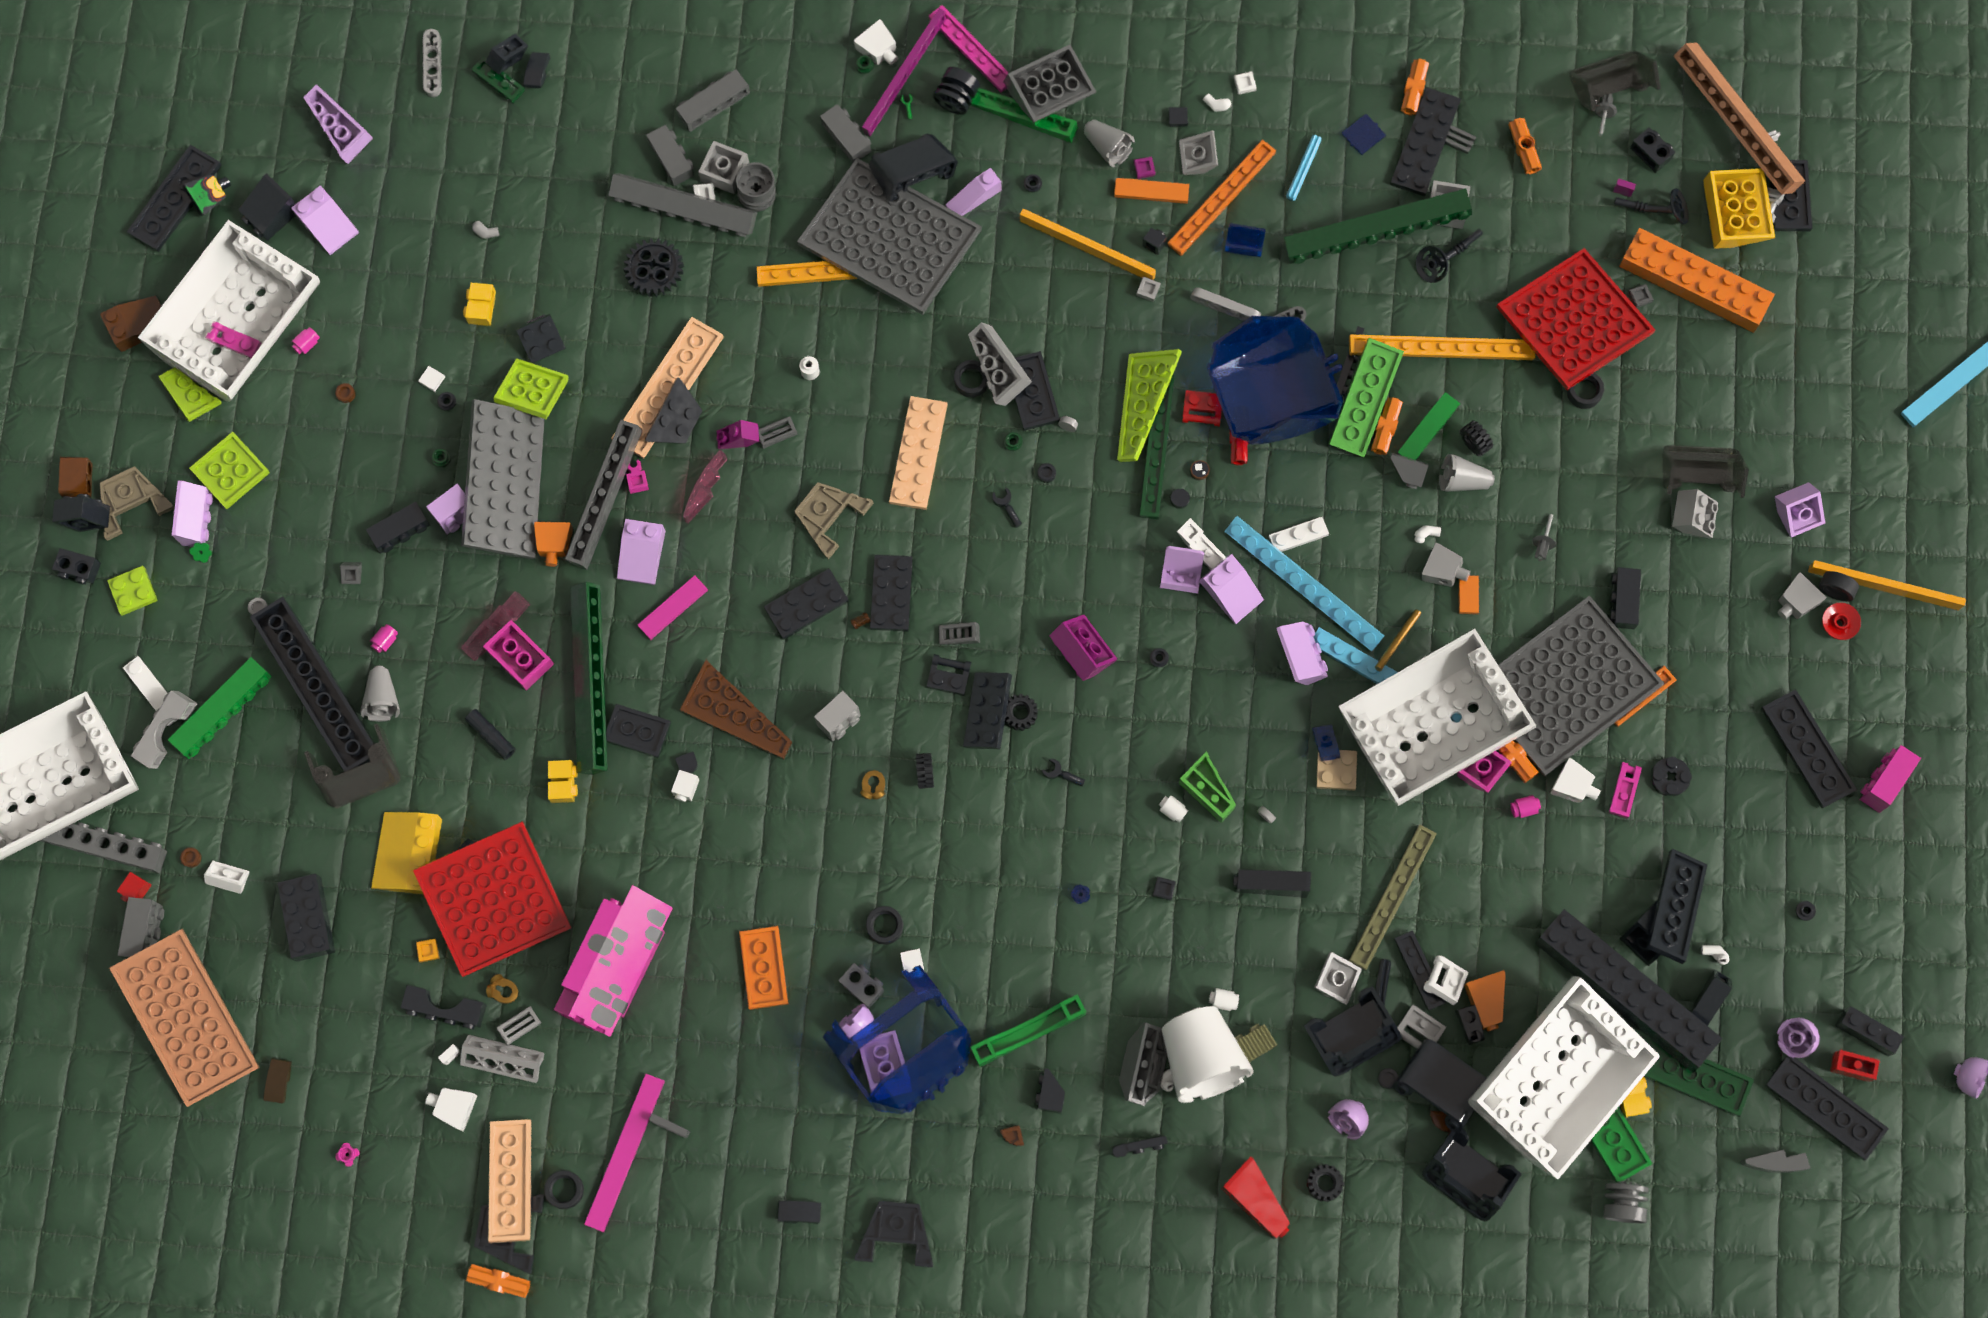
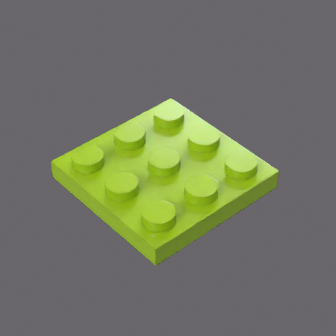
[494,358,568,420]
[189,432,270,509]

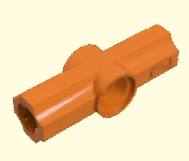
[1401,59,1429,115]
[1509,118,1542,174]
[1371,397,1403,455]
[1498,741,1539,783]
[467,1264,530,1298]

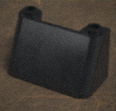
[869,133,958,202]
[1304,986,1402,1076]
[1392,1039,1487,1134]
[1422,1129,1522,1221]

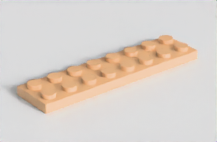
[611,317,724,459]

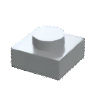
[1136,277,1161,302]

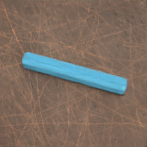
[1286,135,1321,201]

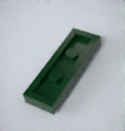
[472,56,525,104]

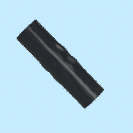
[465,709,516,760]

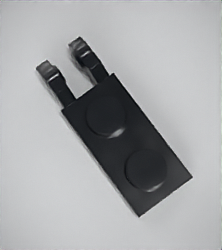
[1112,1135,1168,1158]

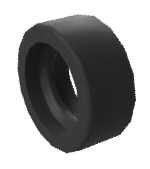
[954,360,988,398]
[1567,373,1604,409]
[1819,571,1859,602]
[866,906,904,945]
[544,1170,584,1209]

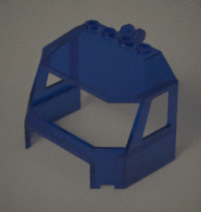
[823,965,971,1114]

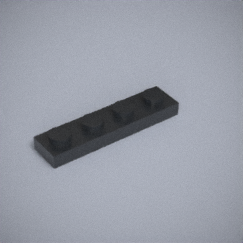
[1332,326,1365,401]
[1394,930,1447,1011]

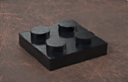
[516,314,566,363]

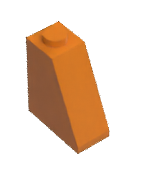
[1464,970,1505,1032]

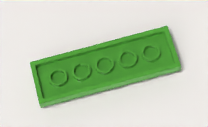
[1328,338,1404,458]

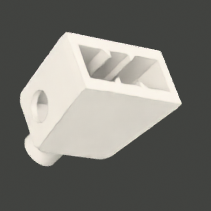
[854,19,898,65]
[1550,758,1601,803]
[426,1088,477,1132]

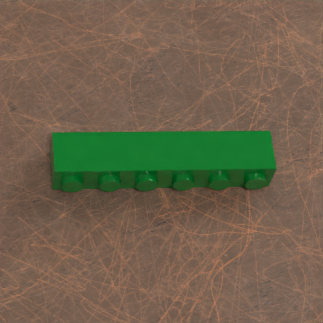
[168,657,272,759]

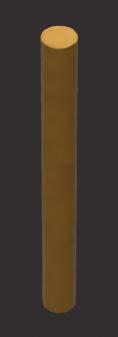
[1375,609,1421,671]

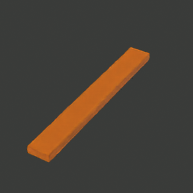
[1167,140,1276,256]

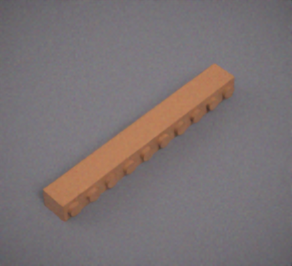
[1674,43,1805,195]

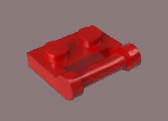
[1182,390,1223,427]

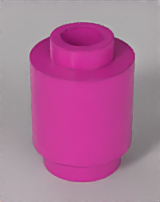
[292,327,320,354]
[370,624,398,653]
[1510,795,1541,818]

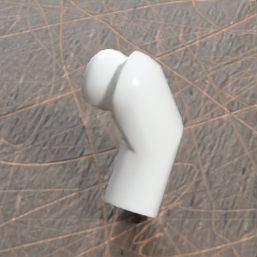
[1203,94,1231,112]
[1414,525,1441,543]
[1701,945,1729,965]

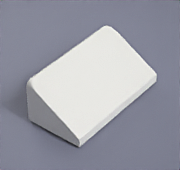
[204,861,249,894]

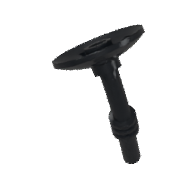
[1614,188,1689,225]
[1416,229,1483,283]

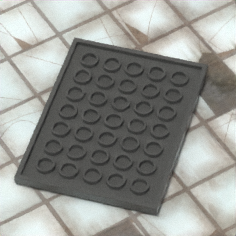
[797,158,982,315]
[1498,596,1665,777]

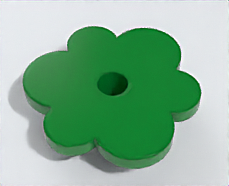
[189,543,212,563]

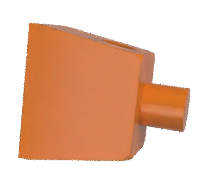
[534,522,573,567]

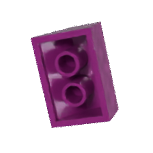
[1049,614,1118,681]

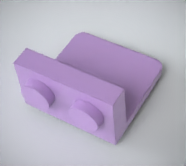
[1160,546,1204,593]

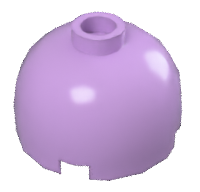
[835,1003,874,1043]
[1777,1018,1820,1058]
[1954,1057,1988,1098]
[1328,1099,1369,1140]

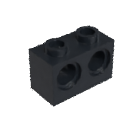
[485,34,528,75]
[1630,127,1675,173]
[52,548,101,585]

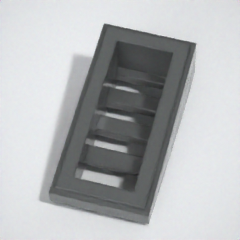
[939,622,980,645]

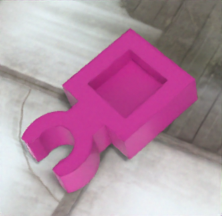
[626,460,649,494]

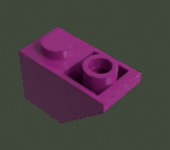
[717,420,759,449]

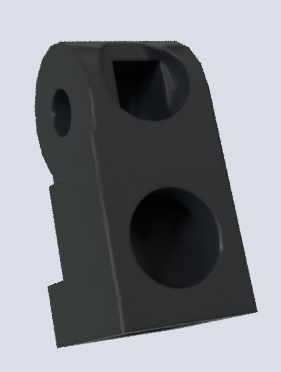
[1455,1005,1485,1045]

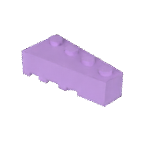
[304,84,373,164]

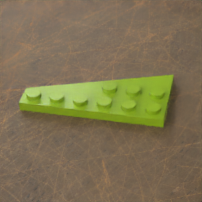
[1117,349,1182,462]

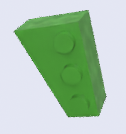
[1179,751,1236,823]

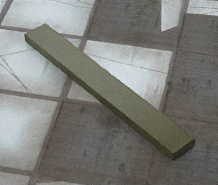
[1349,824,1437,971]

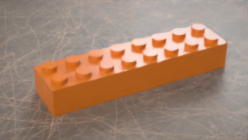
[1619,228,1775,333]

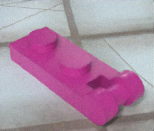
[205,321,262,358]
[1609,762,1642,819]

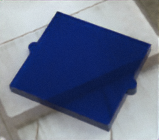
[1342,114,1386,155]

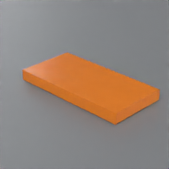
[739,926,788,1010]

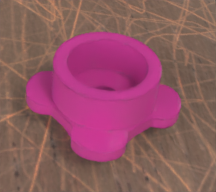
[335,1143,360,1167]

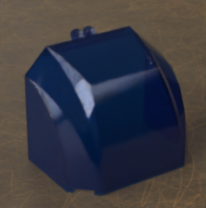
[1207,316,1343,445]

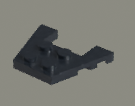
[474,1194,545,1274]
[854,1201,933,1268]

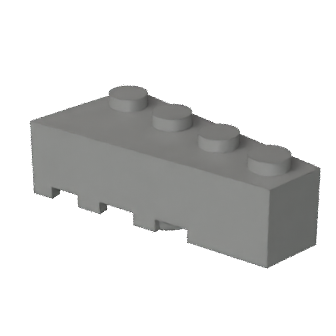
[968,322,1032,406]

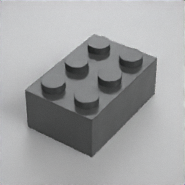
[118,897,164,959]

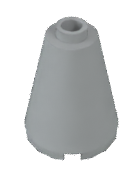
[1084,120,1135,167]
[1439,454,1495,492]
[361,666,400,721]

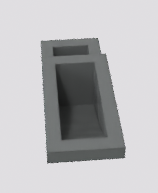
[1741,1150,1810,1173]

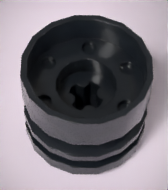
[933,67,980,115]

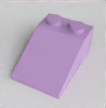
[292,186,359,255]
[617,519,665,585]
[1199,554,1264,624]
[857,1030,912,1102]

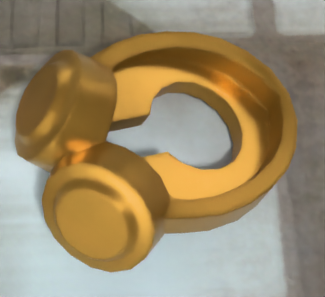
[860,770,885,800]
[486,974,518,1004]

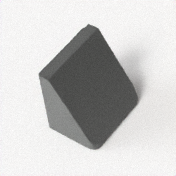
[340,562,362,584]

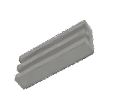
[496,1007,541,1045]

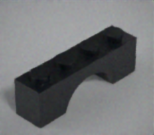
[401,985,486,1030]

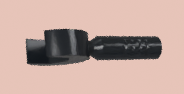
[992,487,1022,528]
[1042,759,1085,787]

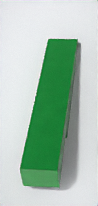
[971,88,1078,143]

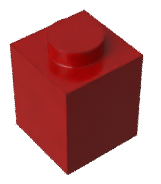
[117,872,152,902]

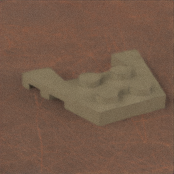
[100,466,175,541]
[794,482,874,560]

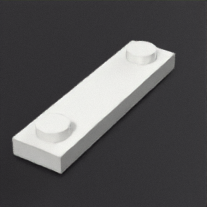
[123,656,178,726]

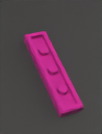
[638,576,708,640]

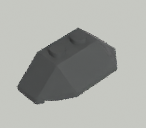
[1119,1022,1167,1106]

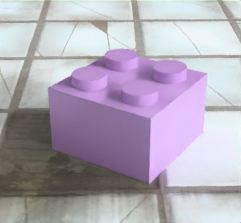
[426,484,465,535]

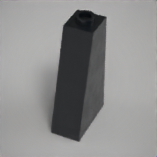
[1233,870,1311,898]

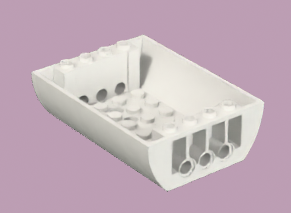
[138,220,320,402]
[1339,629,1536,806]
[0,692,139,860]
[1468,976,1660,1179]

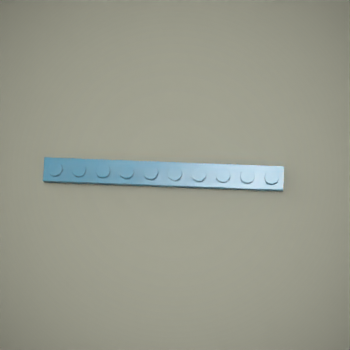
[1224,516,1384,651]
[1313,627,1462,722]

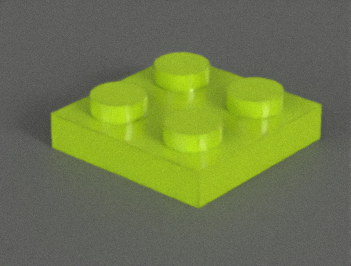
[107,566,158,616]

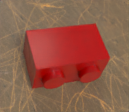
[1830,1050,1880,1082]

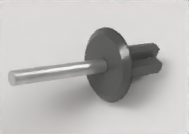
[1594,93,1617,136]
[1532,514,1556,561]

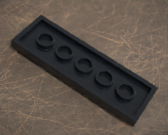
[1390,87,1461,196]
[127,145,222,252]
[1761,689,1857,809]
[1647,849,1708,964]
[1765,1055,1889,1161]

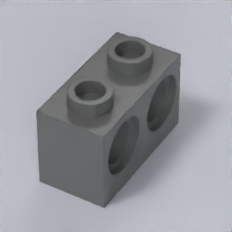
[838,963,884,1009]

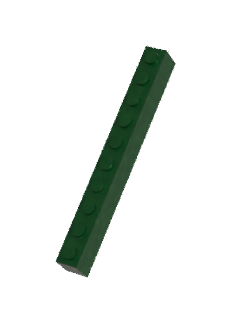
[1284,188,1472,264]
[571,582,608,775]

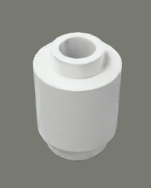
[800,356,820,380]
[1159,795,1188,823]
[1209,988,1239,1011]

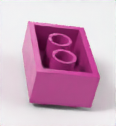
[483,620,554,691]
[1859,745,1921,813]

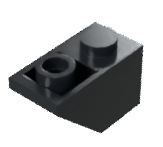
[1035,1068,1065,1114]

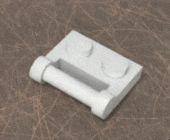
[1424,956,1468,1005]

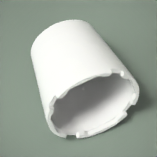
[1162,1007,1253,1103]

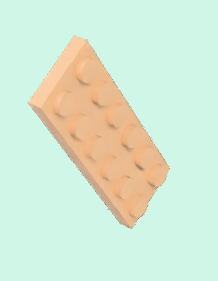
[889,396,948,510]
[489,1119,531,1243]

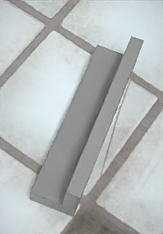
[460,1035,544,1083]

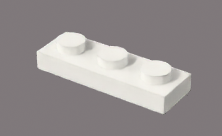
[1269,517,1329,552]

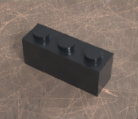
[366,501,430,553]
[1609,567,1641,629]
[1835,1006,1904,1057]

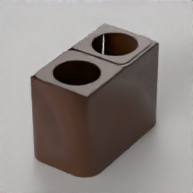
[59,457,92,498]

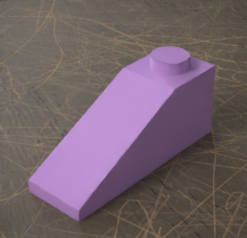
[946,168,1001,216]

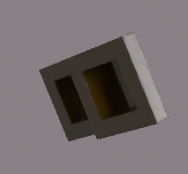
[263,1058,292,1104]

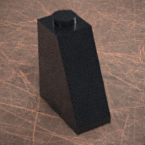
[1690,969,1732,1026]

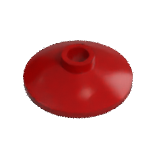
[1822,603,1861,640]

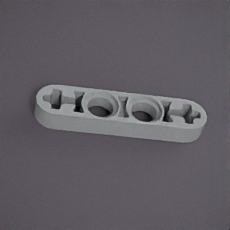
[423,29,442,97]
[1190,287,1261,324]

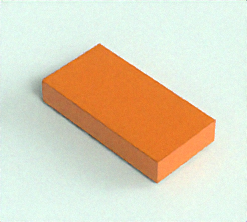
[1459,576,1479,614]

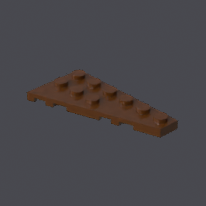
[680,660,792,760]

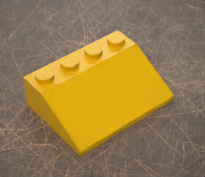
[1703,169,1775,249]
[371,812,442,895]

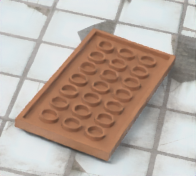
[109,929,259,1107]

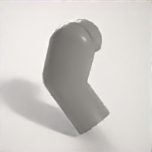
[472,221,499,239]

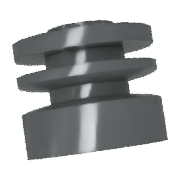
[736,162,776,212]
[1603,1182,1649,1224]

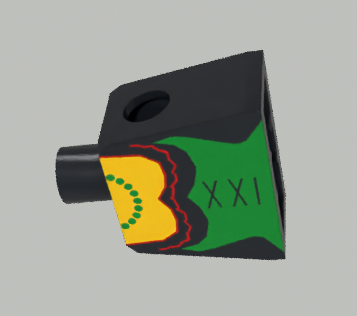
[182,174,231,217]

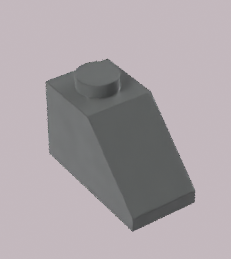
[1391,453,1428,489]

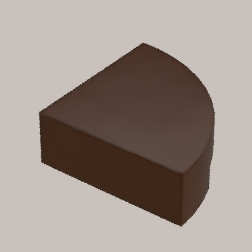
[1430,1111,1450,1133]
[1000,1125,1024,1146]

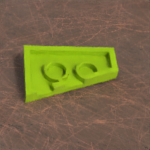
[159,367,222,422]

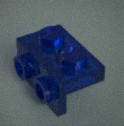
[1225,223,1266,257]

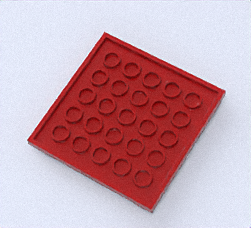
[1496,248,1655,390]
[413,821,571,977]

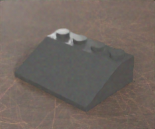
[1003,45,1096,123]

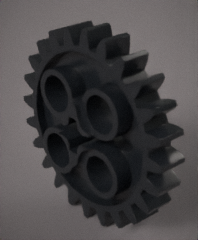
[623,238,684,297]

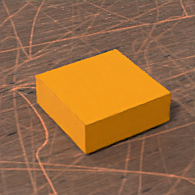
[416,939,440,963]

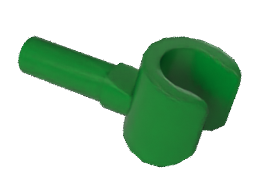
[901,94,913,120]

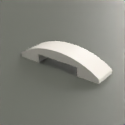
[1177,518,1225,570]

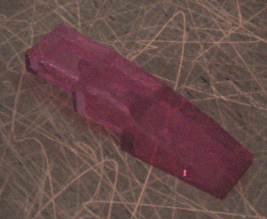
[683,450,727,523]
[461,591,530,661]

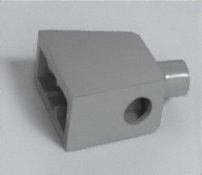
[1422,543,1470,587]
[1778,572,1827,620]

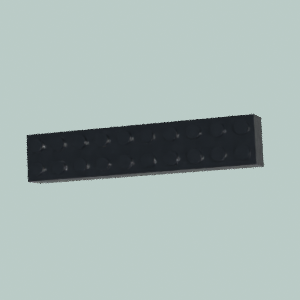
[250,597,384,778]
[1535,909,1723,1073]

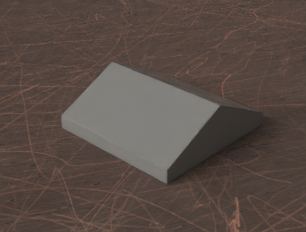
[1179,130,1218,175]
[1314,952,1362,1005]

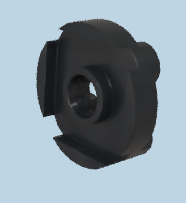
[1651,757,1692,796]

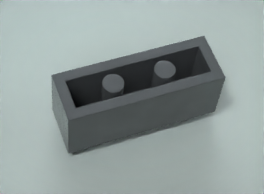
[820,104,871,163]
[647,125,694,186]

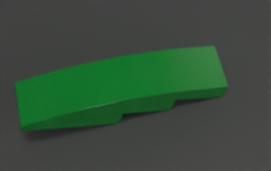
[1398,392,1461,460]

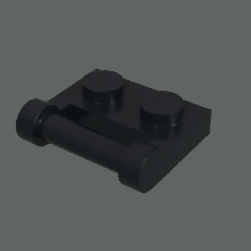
[927,654,972,696]

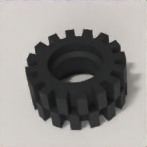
[1459,420,1493,457]
[1005,694,1038,731]
[916,753,934,789]
[1307,1164,1344,1202]

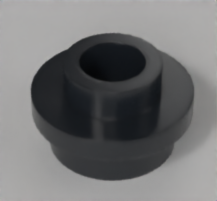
[1024,174,1042,193]
[437,392,456,411]
[1150,648,1169,667]
[1795,901,1816,921]

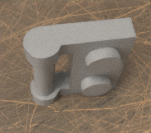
[1397,1005,1446,1048]

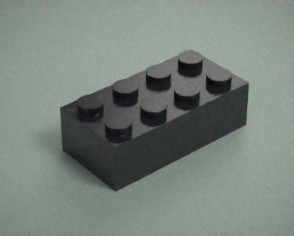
[277,873,335,962]

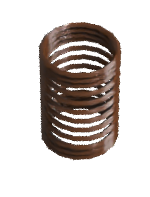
[850,612,870,629]

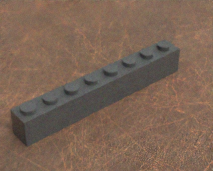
[608,173,757,237]
[565,420,642,570]

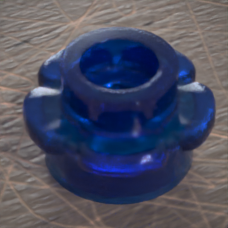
[1071,885,1090,904]

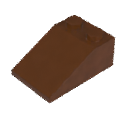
[100,296,162,352]

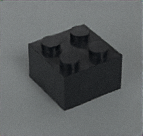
[52,494,110,532]

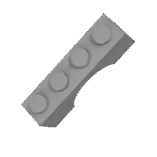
[131,690,197,769]

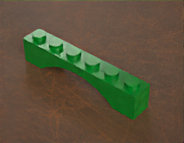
[970,994,1086,1068]

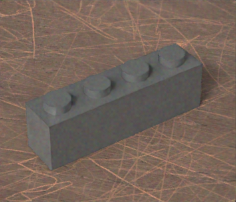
[676,69,750,132]

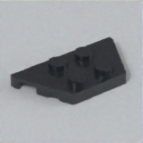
[644,377,703,444]

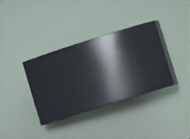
[523,52,551,88]
[777,1201,821,1224]

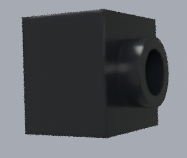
[1142,227,1167,255]

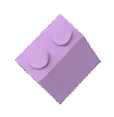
[1775,482,1825,537]

